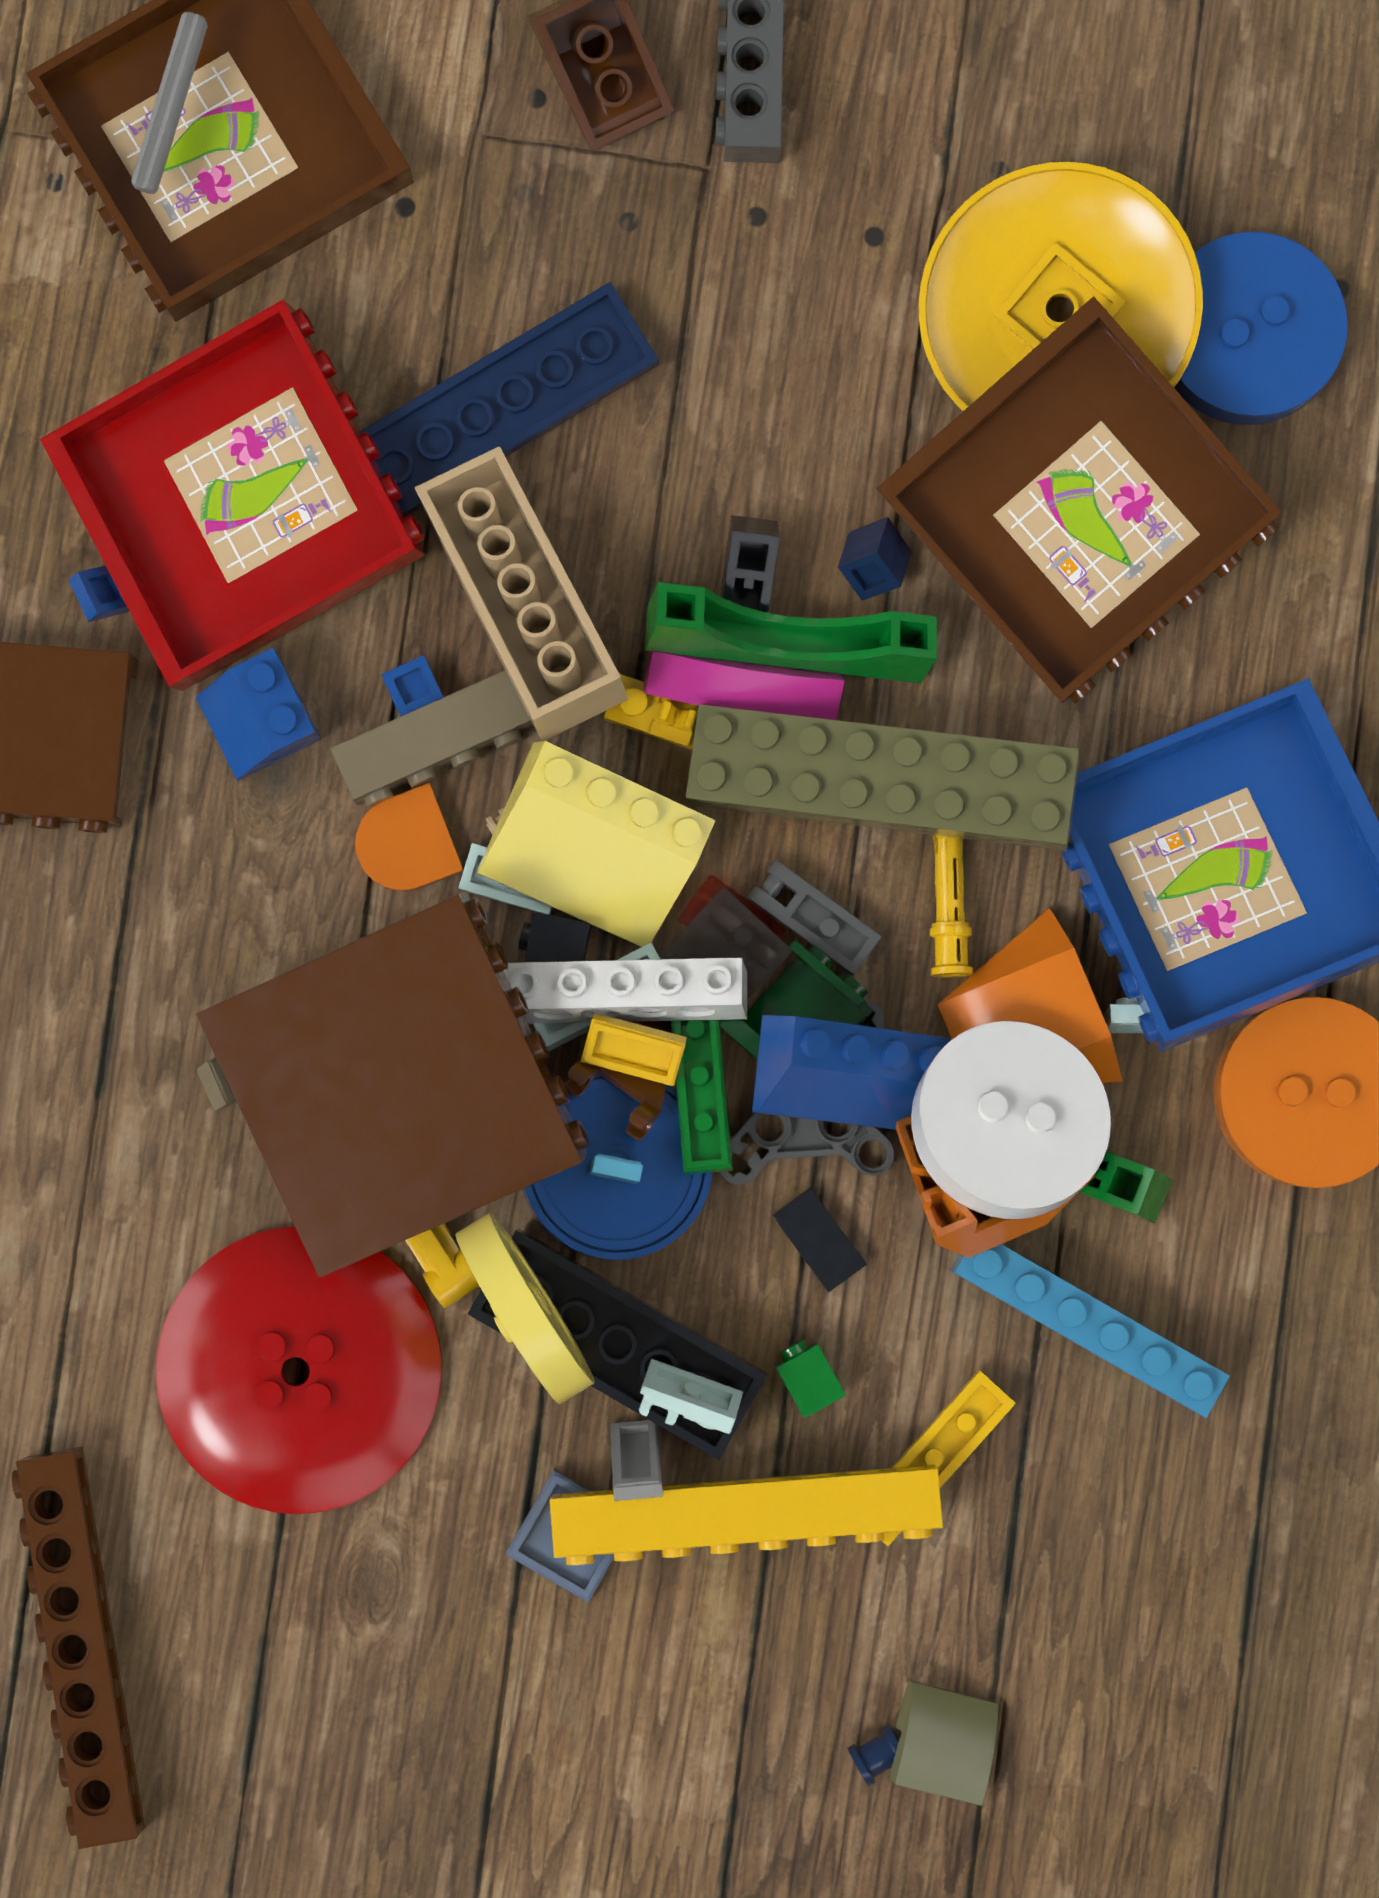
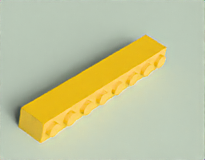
[550,1465,943,1565]

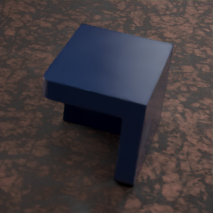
[838,517,911,601]

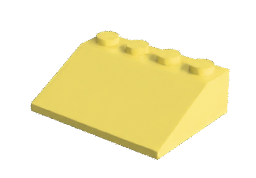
[476,741,716,947]

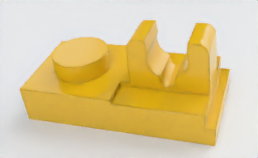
[604,674,699,750]

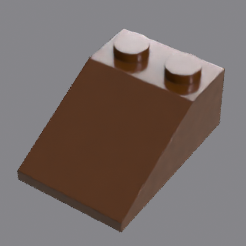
[527,0,674,152]

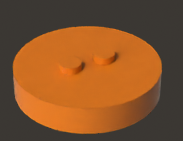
[1213,997,1379,1188]

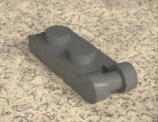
[747,860,882,975]

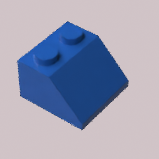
[196,648,322,781]

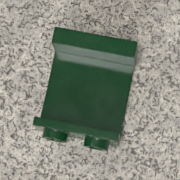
[719,940,873,1061]

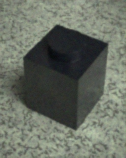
[518,912,592,962]

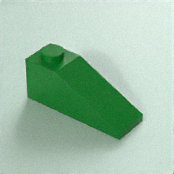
[1078,1151,1173,1224]

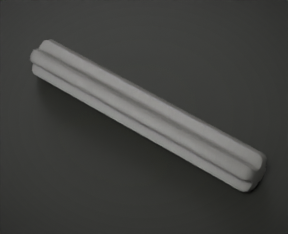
[131,12,208,194]

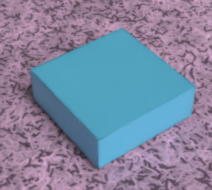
[589,1154,643,1184]

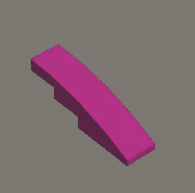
[643,651,845,720]

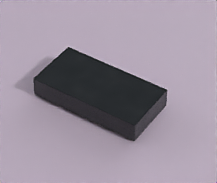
[772,1187,867,1293]

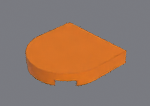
[355,783,464,892]

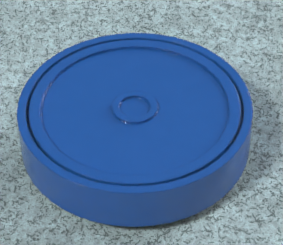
[1174,232,1348,425]
[523,1073,712,1260]

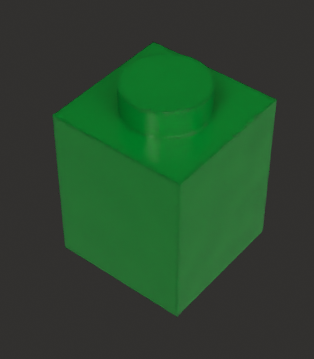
[775,1339,846,1419]

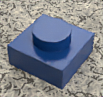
[68,565,129,622]
[381,655,443,717]

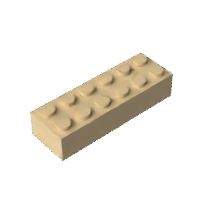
[414,446,628,741]

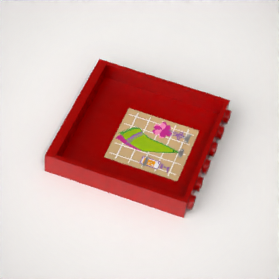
[40,299,425,691]

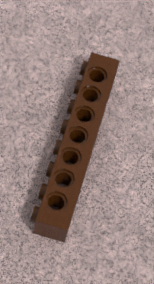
[12,1447,145,1849]

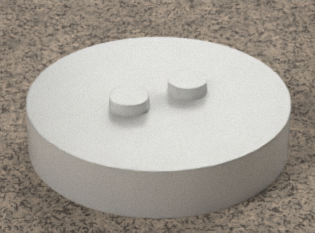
[911,1021,1111,1219]

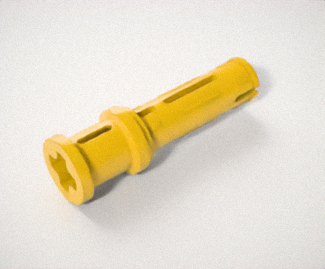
[930,835,973,978]

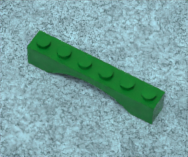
[645,582,937,684]

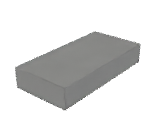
[610,1420,663,1501]

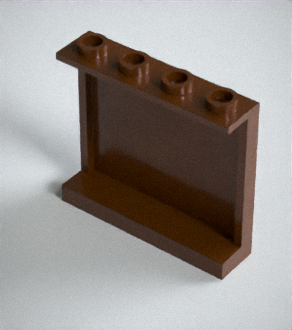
[0,642,138,833]

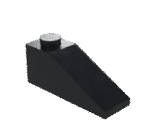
[720,515,780,613]

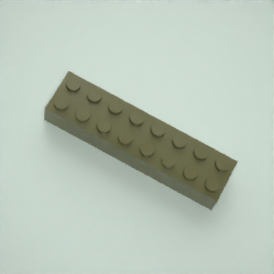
[686,704,1080,851]

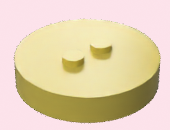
[455,1212,595,1405]

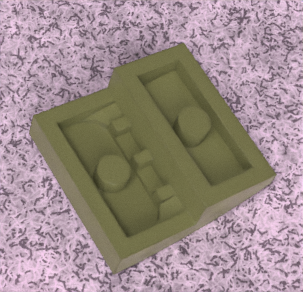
[888,1680,998,1806]

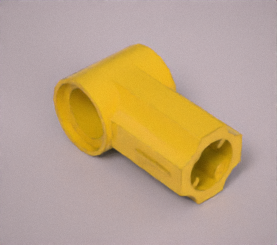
[405,1223,480,1309]

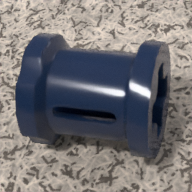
[847,1724,899,1786]

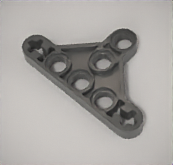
[719,999,894,1185]

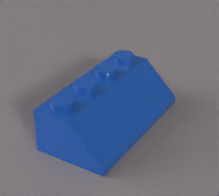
[752,1015,952,1129]

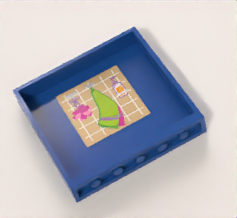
[1061,678,1379,1052]

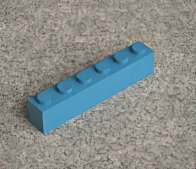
[949,1244,1230,1418]

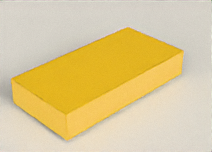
[580,1013,687,1086]

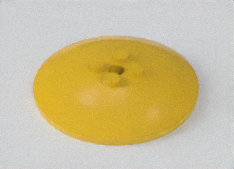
[919,162,1203,411]

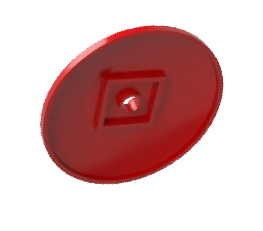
[156,1227,442,1514]

